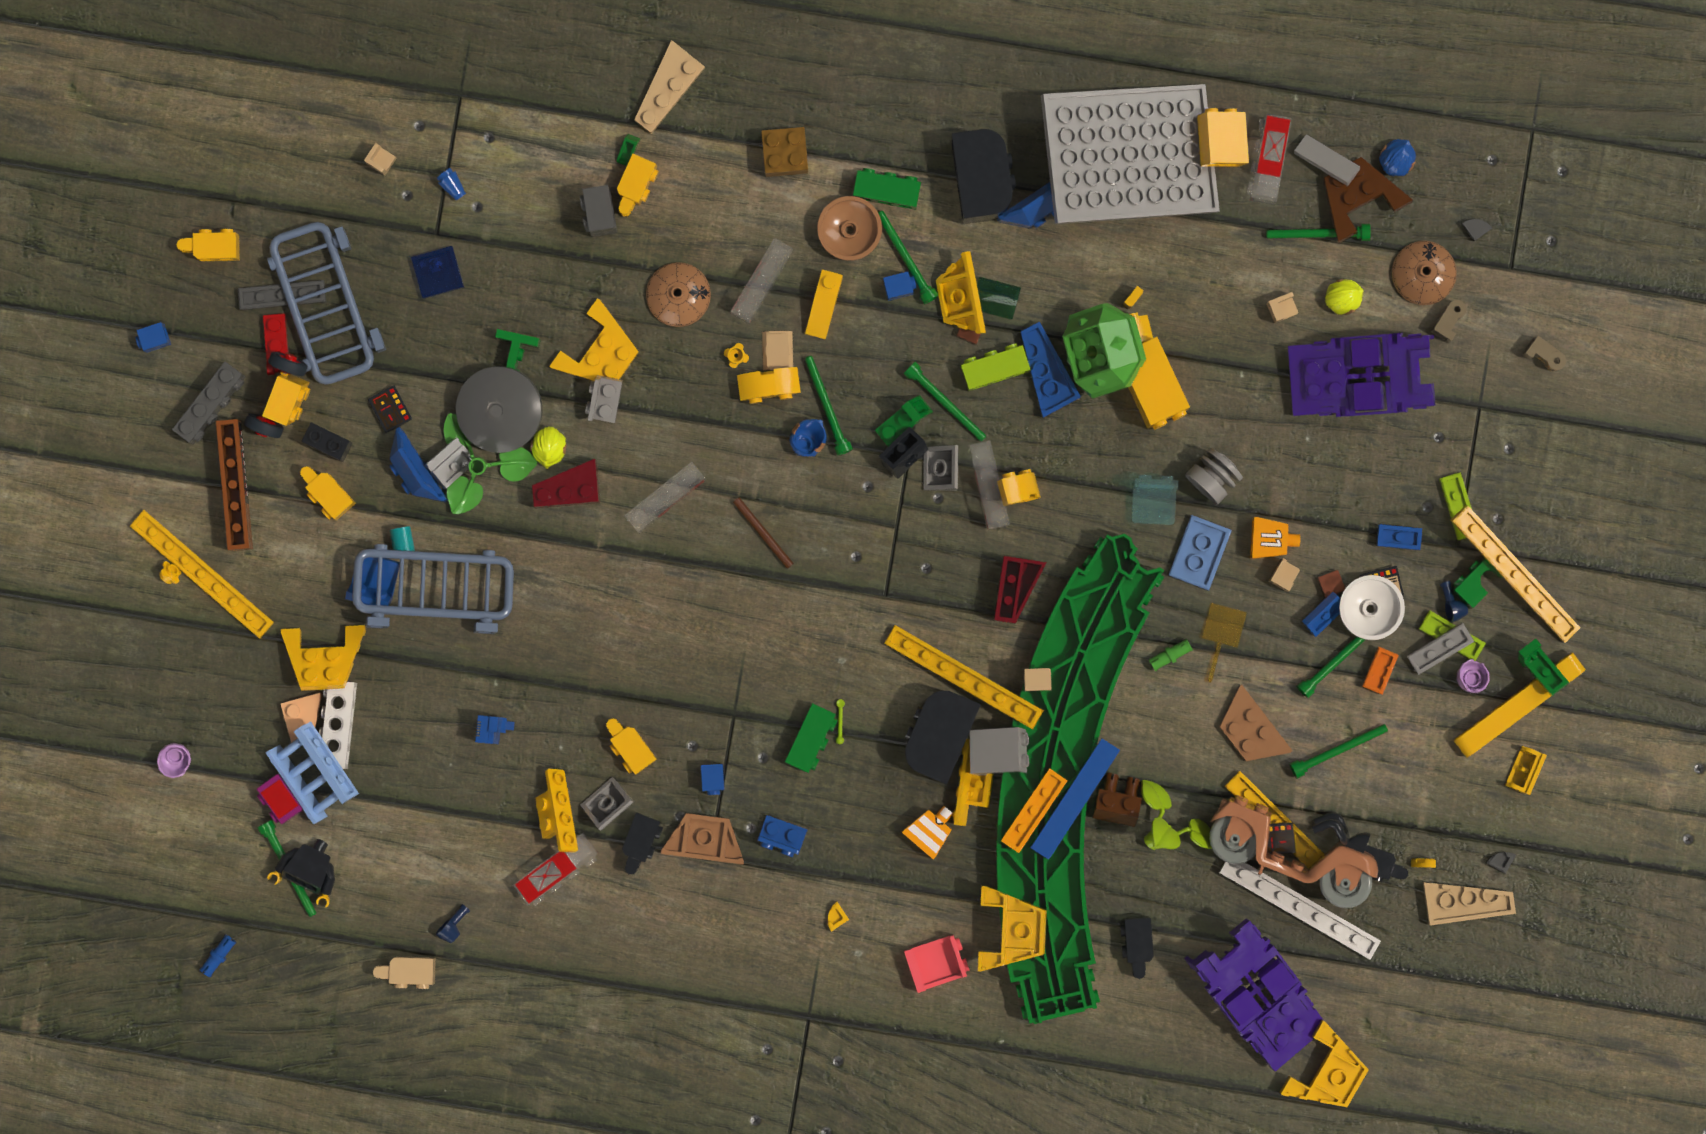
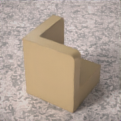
[364,143,397,176]
[1267,292,1298,324]
[1269,558,1300,592]
[1024,668,1051,691]

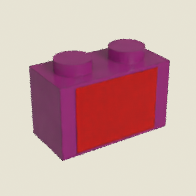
[257,774,304,824]

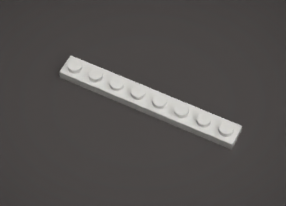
[1219,862,1381,960]

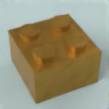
[762,127,808,177]

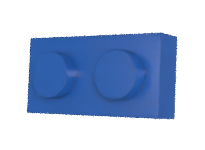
[1376,524,1422,550]
[1302,592,1340,637]

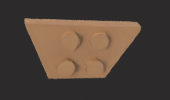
[1219,685,1293,761]
[661,813,744,865]

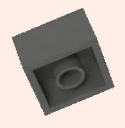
[579,185,617,237]

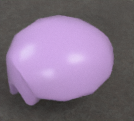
[1457,659,1490,693]
[157,743,191,778]

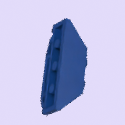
[997,182,1054,229]
[389,427,448,503]

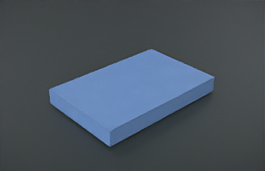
[1168,515,1232,591]

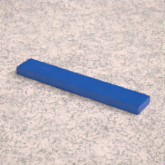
[1030,738,1120,860]

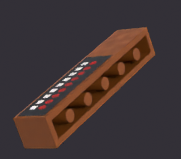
[216,419,253,551]

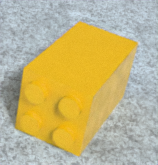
[1128,337,1190,430]

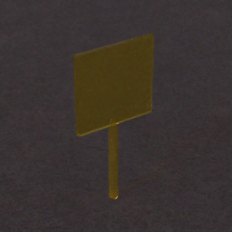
[1202,603,1247,683]

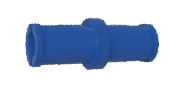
[199,934,237,977]

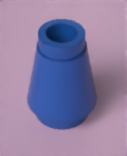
[436,168,466,201]

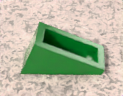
[616,134,640,166]

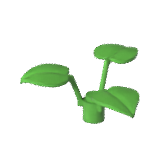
[444,413,537,514]

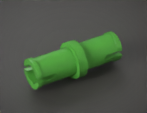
[1149,639,1193,671]

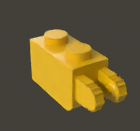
[617,153,659,217]
[176,229,240,262]
[300,466,356,520]
[606,718,657,775]

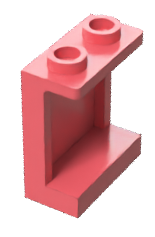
[904,934,970,993]

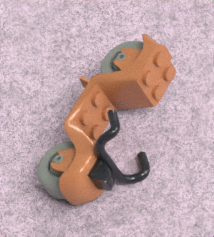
[1209,795,1378,908]

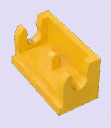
[1505,746,1547,795]

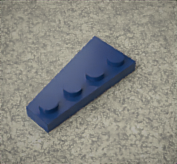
[1020,322,1081,418]

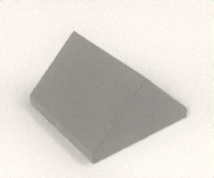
[924,445,958,491]
[580,777,635,831]

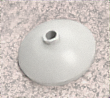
[1339,575,1405,640]

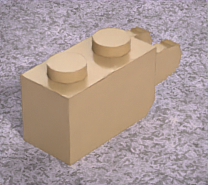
[373,957,436,989]

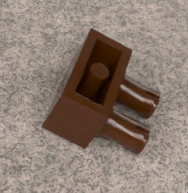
[1092,773,1142,827]

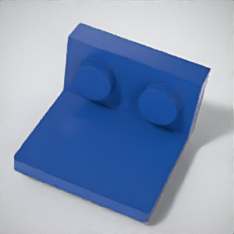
[345,551,400,606]
[757,815,807,857]

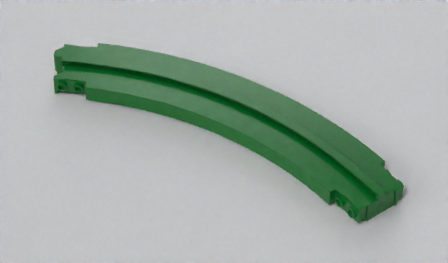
[996,534,1164,1024]

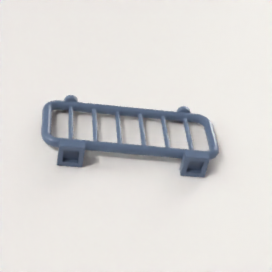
[267,222,386,385]
[352,544,514,634]

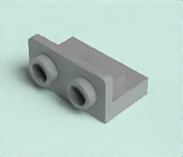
[585,375,623,423]

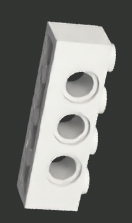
[319,682,357,769]

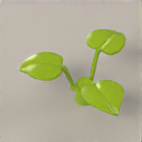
[1141,780,1212,850]

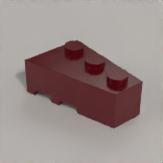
[532,459,600,508]
[993,556,1047,624]

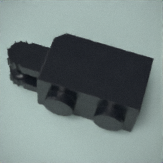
[622,812,663,875]
[1365,845,1409,882]
[1120,917,1154,979]

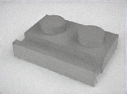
[424,438,471,489]

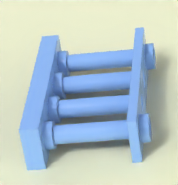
[266,722,359,825]

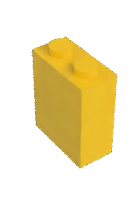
[1197,108,1249,167]

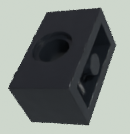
[301,422,353,462]
[879,427,929,479]

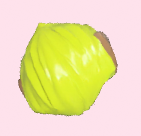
[1325,279,1364,315]
[530,426,567,469]

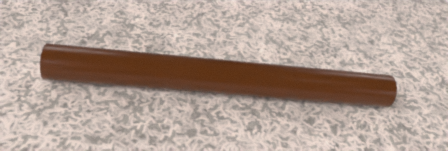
[733,497,794,569]

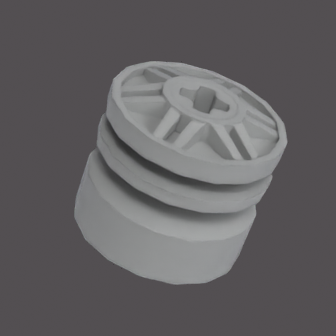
[1185,447,1243,505]

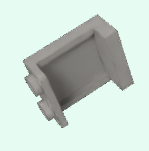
[970,727,1029,776]

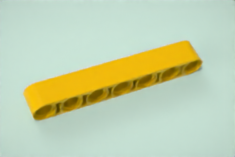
[1453,652,1586,758]

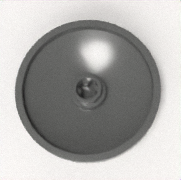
[456,366,543,453]

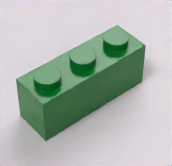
[853,168,921,210]
[785,703,838,773]

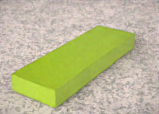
[1439,472,1472,540]
[1418,610,1486,661]

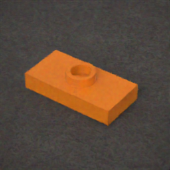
[1362,647,1399,695]

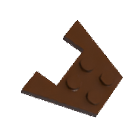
[1324,157,1413,244]

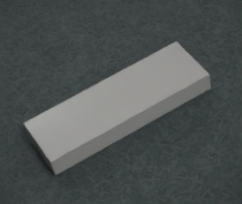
[1294,134,1360,186]
[1407,622,1474,675]

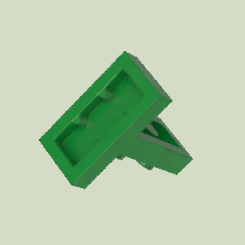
[495,329,541,371]
[875,395,933,447]
[1518,639,1569,697]

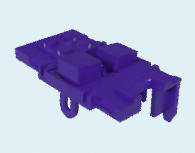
[1288,333,1436,417]
[1184,918,1323,1071]

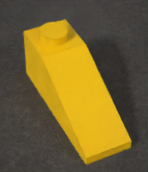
[805,269,843,340]

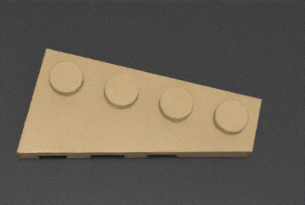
[634,40,705,134]
[1423,882,1516,925]

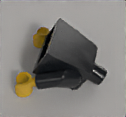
[267,839,335,908]

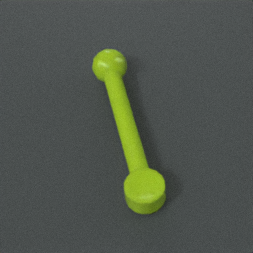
[836,699,845,744]

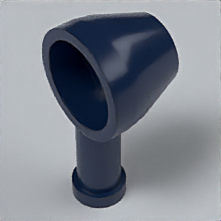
[1440,581,1468,623]
[435,904,470,943]

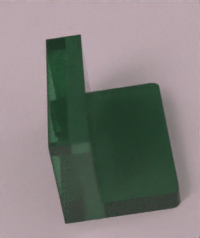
[977,277,1021,319]

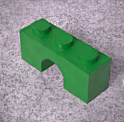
[1452,557,1503,609]

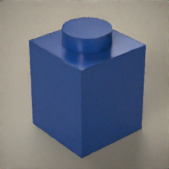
[883,272,916,301]
[135,322,171,353]
[701,764,725,795]

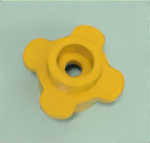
[724,343,749,368]
[159,561,181,584]

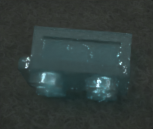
[1132,475,1178,525]

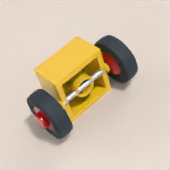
[244,352,311,438]

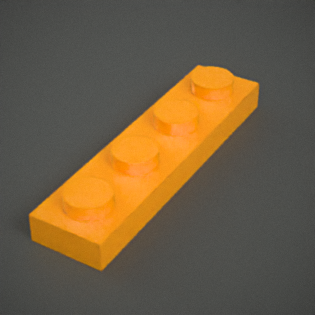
[1001,768,1068,853]

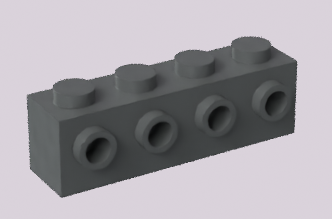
[172,362,246,445]

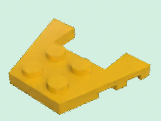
[549,298,639,381]
[281,625,366,691]
[978,886,1047,972]
[1280,1020,1369,1107]

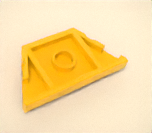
[936,251,986,334]

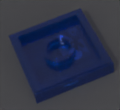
[411,246,465,299]

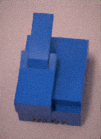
[475,715,515,744]

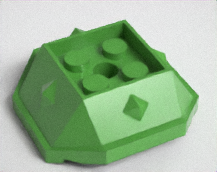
[1062,303,1146,399]

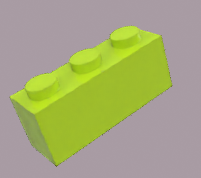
[961,343,1031,392]

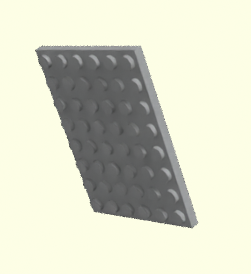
[1041,84,1220,224]

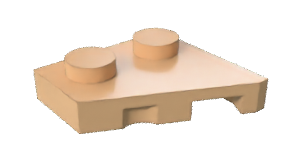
[281,693,323,743]

